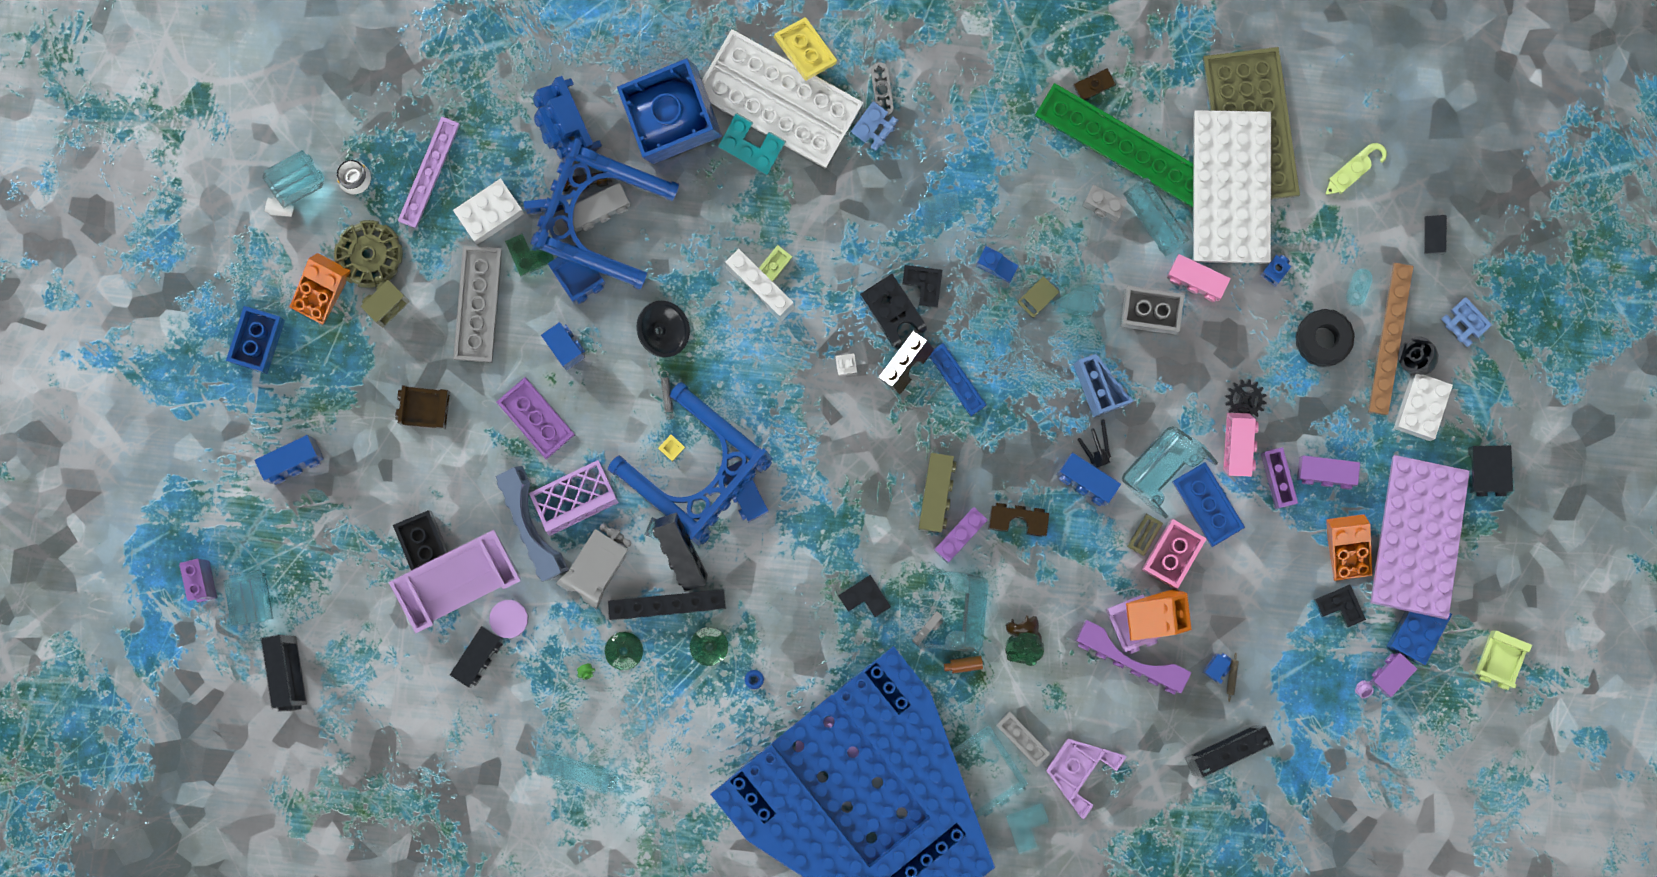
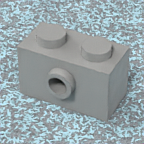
[1083,185,1127,222]

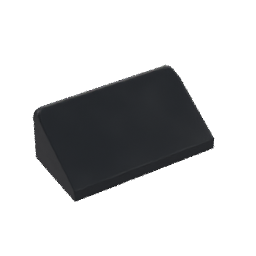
[1424,215,1447,255]

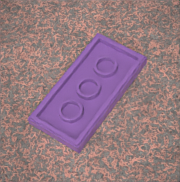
[496,377,575,460]

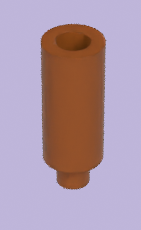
[944,656,983,674]

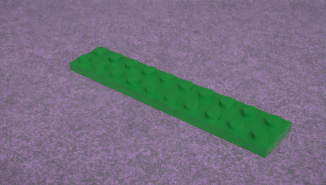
[1035,83,1193,208]

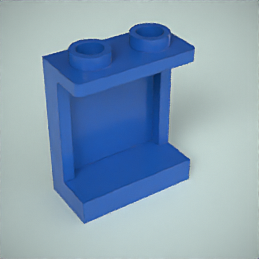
[548,246,606,304]

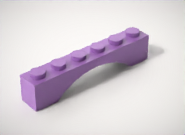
[1075,620,1191,695]

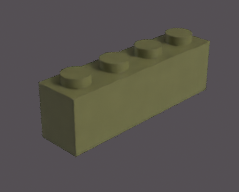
[918,453,957,533]

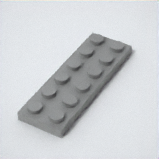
[453,246,502,363]

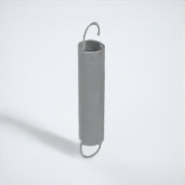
[660,371,673,420]

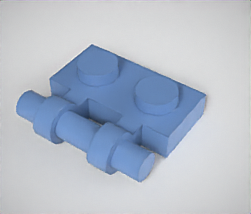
[850,101,899,151]
[1441,297,1492,347]

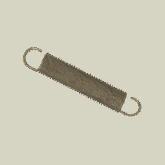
[1226,653,1239,702]

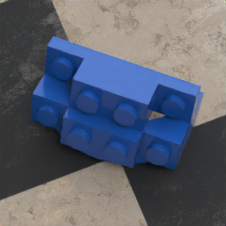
[533,76,602,162]

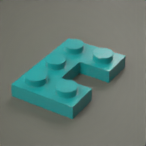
[718,113,786,175]

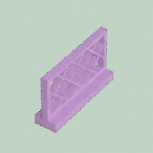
[529,460,619,536]

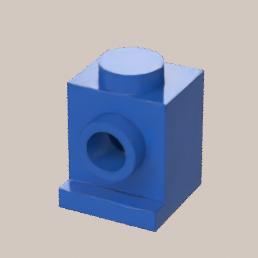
[1260,255,1292,286]
[1202,653,1232,684]

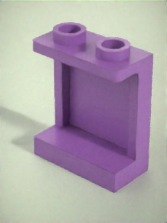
[179,559,217,603]

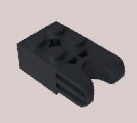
[860,274,927,350]

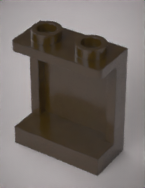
[395,385,450,430]

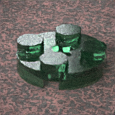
[1005,633,1044,666]

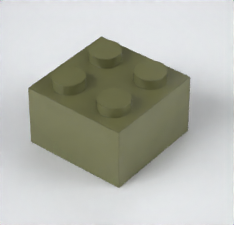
[360,280,410,328]

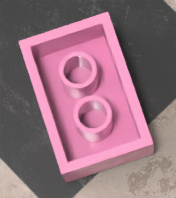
[1223,413,1258,477]
[1142,519,1206,589]

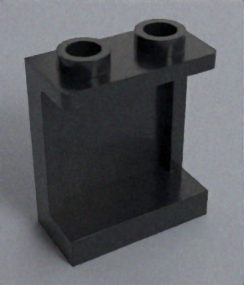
[1468,445,1513,497]

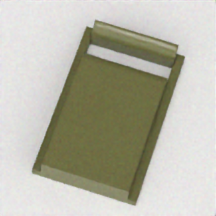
[1017,276,1059,318]

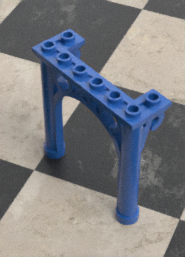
[530,138,679,290]
[608,382,773,546]

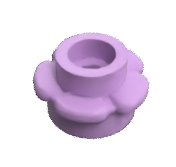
[1355,681,1374,698]

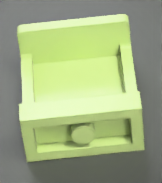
[1475,630,1532,691]

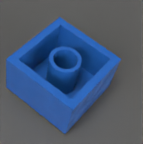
[541,322,585,371]

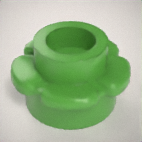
[577,663,595,680]

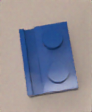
[524,199,564,214]

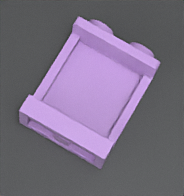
[1106,594,1161,654]

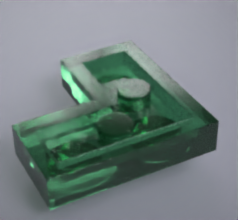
[505,234,554,277]

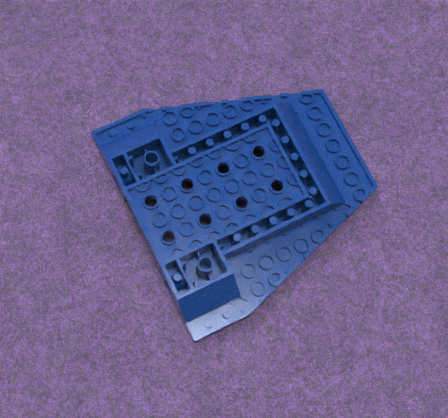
[710,646,995,877]

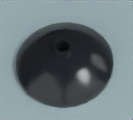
[636,300,690,358]

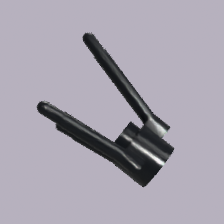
[1078,419,1111,468]

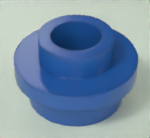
[745,670,764,689]

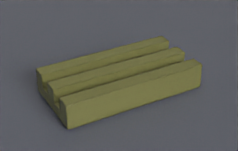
[1127,513,1163,557]

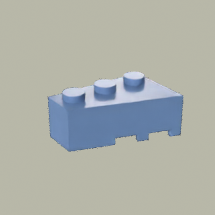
[1073,354,1134,417]

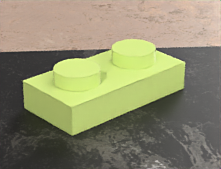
[759,245,793,282]

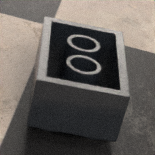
[393,510,448,570]

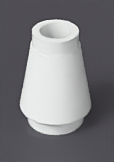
[265,197,294,217]

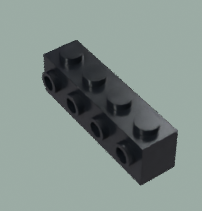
[652,512,708,592]

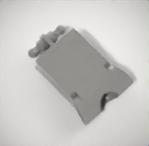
[556,524,631,610]

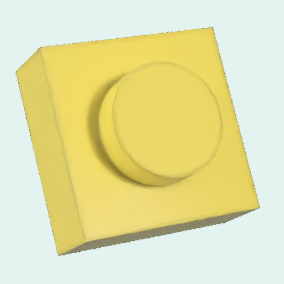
[658,435,685,462]

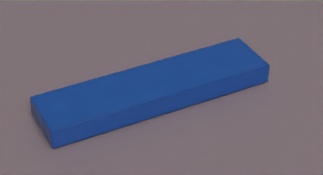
[929,343,987,417]

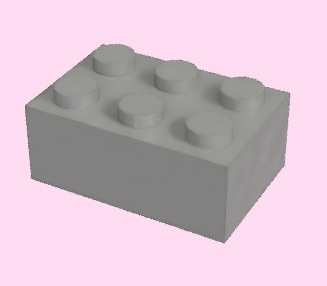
[1120,286,1185,335]

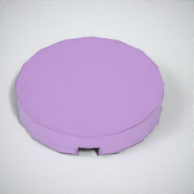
[489,600,528,638]

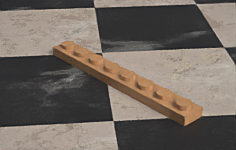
[1368,263,1414,416]

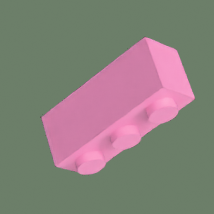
[1167,254,1231,302]

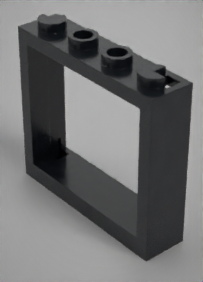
[261,634,307,712]
[1184,725,1274,778]

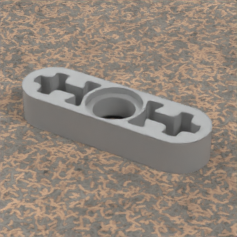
[871,62,893,118]

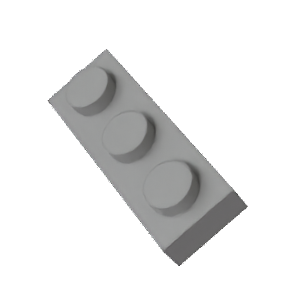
[996,712,1050,767]

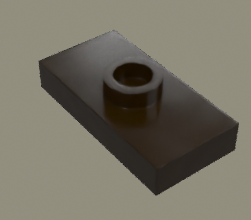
[1073,68,1116,100]

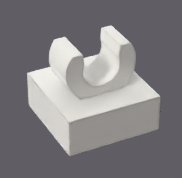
[835,353,857,376]

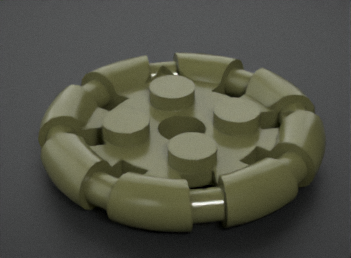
[334,220,403,288]

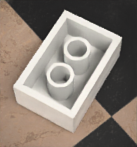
[453,178,524,245]
[1393,374,1453,441]

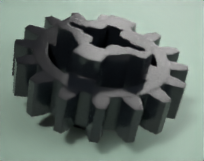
[1224,379,1267,417]

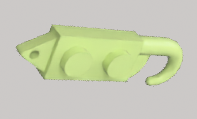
[1325,143,1387,195]

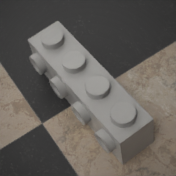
[553,183,631,240]

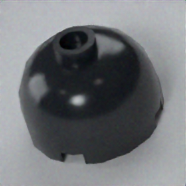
[1398,337,1439,375]

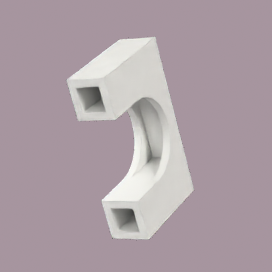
[725,249,794,322]

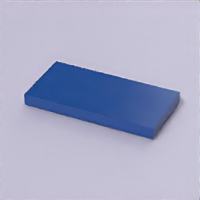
[1172,462,1245,547]

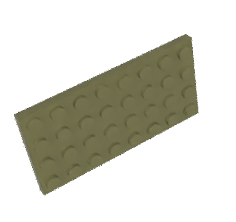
[1203,47,1300,200]

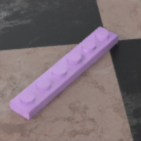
[398,116,460,229]

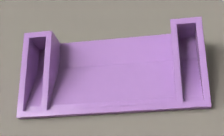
[389,529,520,633]

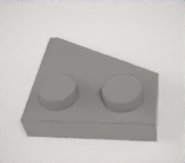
[912,611,943,646]

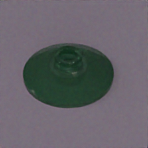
[690,627,728,666]
[605,632,643,670]

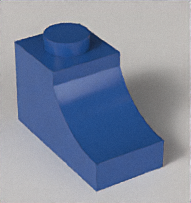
[976,246,1019,283]

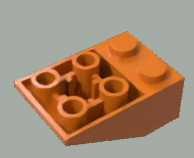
[290,253,351,325]
[1326,514,1372,581]
[1126,589,1191,641]

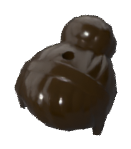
[1005,616,1042,647]

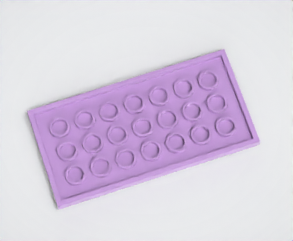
[1370,455,1469,619]

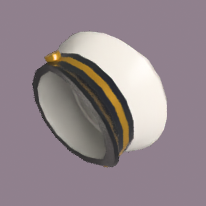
[337,160,371,195]

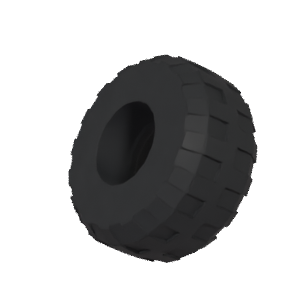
[1295,309,1355,367]

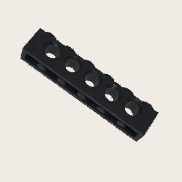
[608,589,726,621]

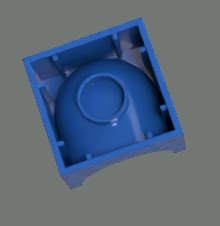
[617,58,722,164]

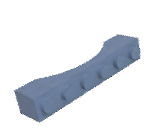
[495,466,569,582]

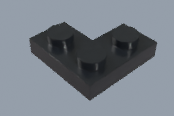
[902,265,943,308]
[838,575,891,617]
[1314,584,1366,628]

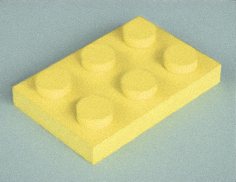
[774,17,837,81]

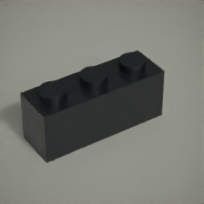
[449,626,503,688]

